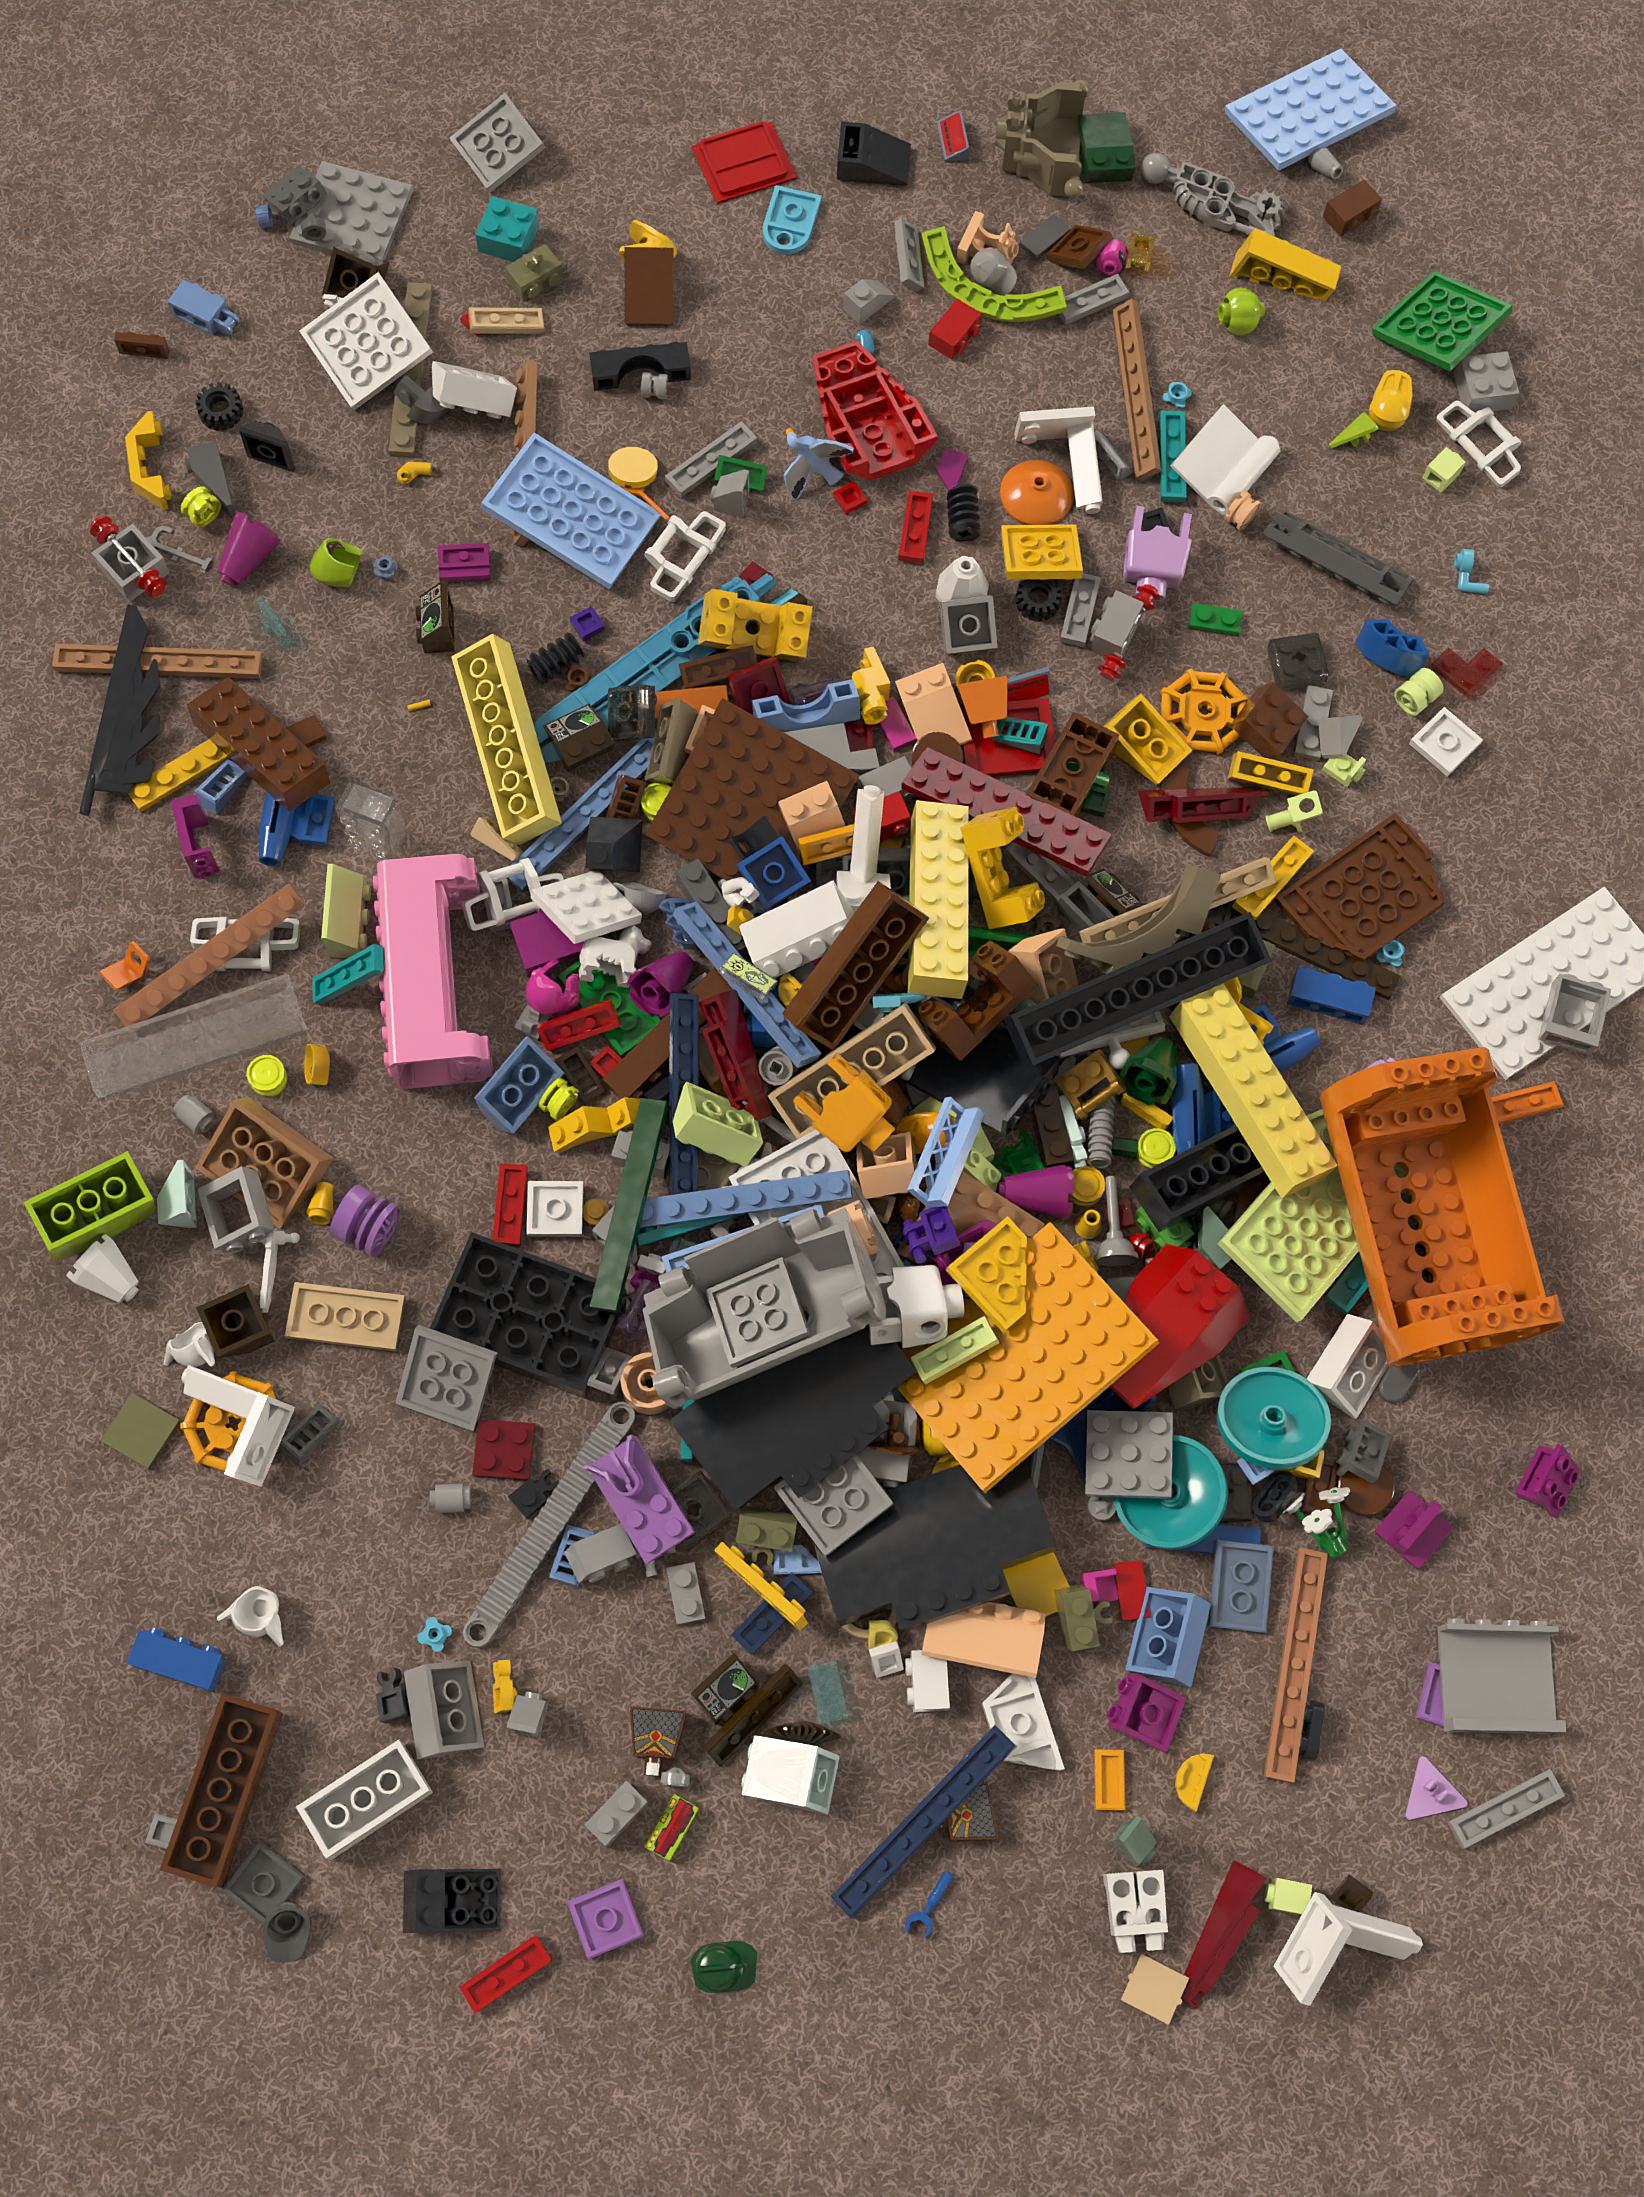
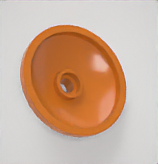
[1000,460,1074,525]

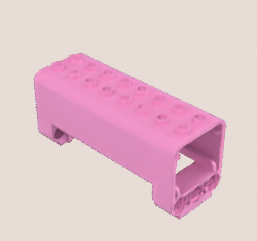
[373,854,494,1089]

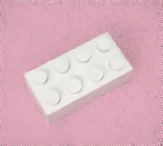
[296,1740,433,1860]

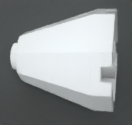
[936,556,989,601]
[66,1234,139,1303]

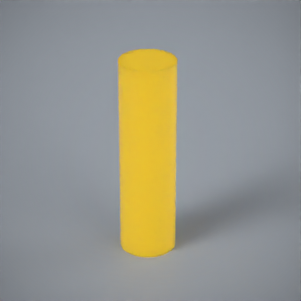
[407,700,431,712]

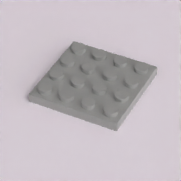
[289,161,413,260]

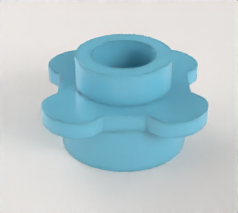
[1163,382,1192,408]
[1376,940,1405,967]
[418,1617,452,1652]

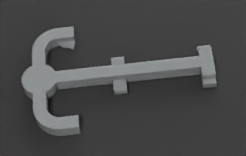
[146,526,213,573]

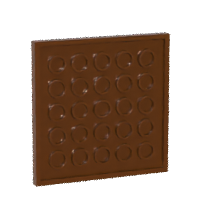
[645,698,859,909]

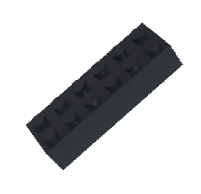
[1129,1125,1268,1233]

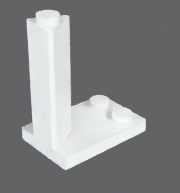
[1014,407,1102,514]
[836,785,891,912]
[182,1365,295,1487]
[1273,1892,1423,2006]

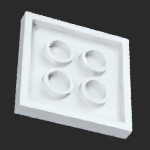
[531,870,642,944]

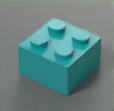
[475,196,539,262]

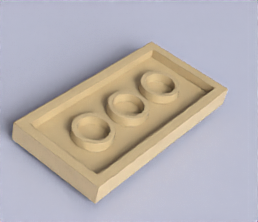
[285,1282,406,1352]

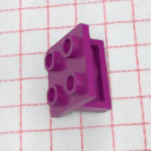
[1515,1444,1579,1517]
[1374,1491,1453,1569]

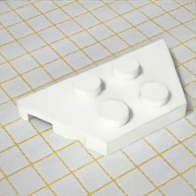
[982,1673,1065,1771]

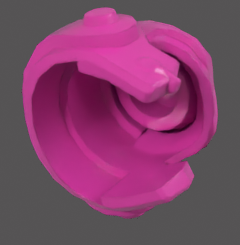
[526,959,580,1016]

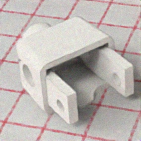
[869,1265,964,1349]

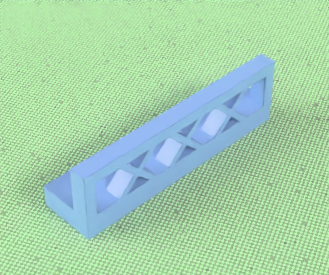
[907,1097,985,1208]

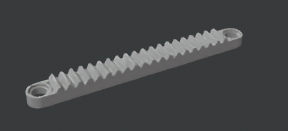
[463,1402,635,1648]

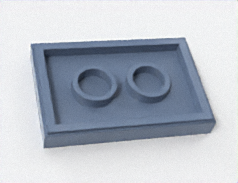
[1208,1540,1274,1633]

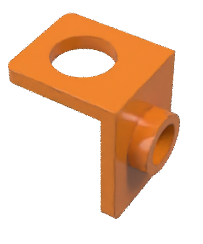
[100,941,150,991]

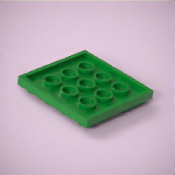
[1372,271,1512,371]

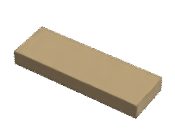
[468,307,544,334]

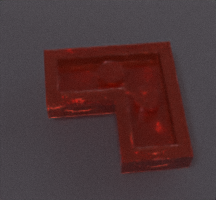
[1430,647,1503,699]

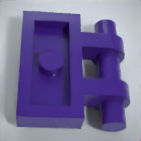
[903,1206,961,1263]

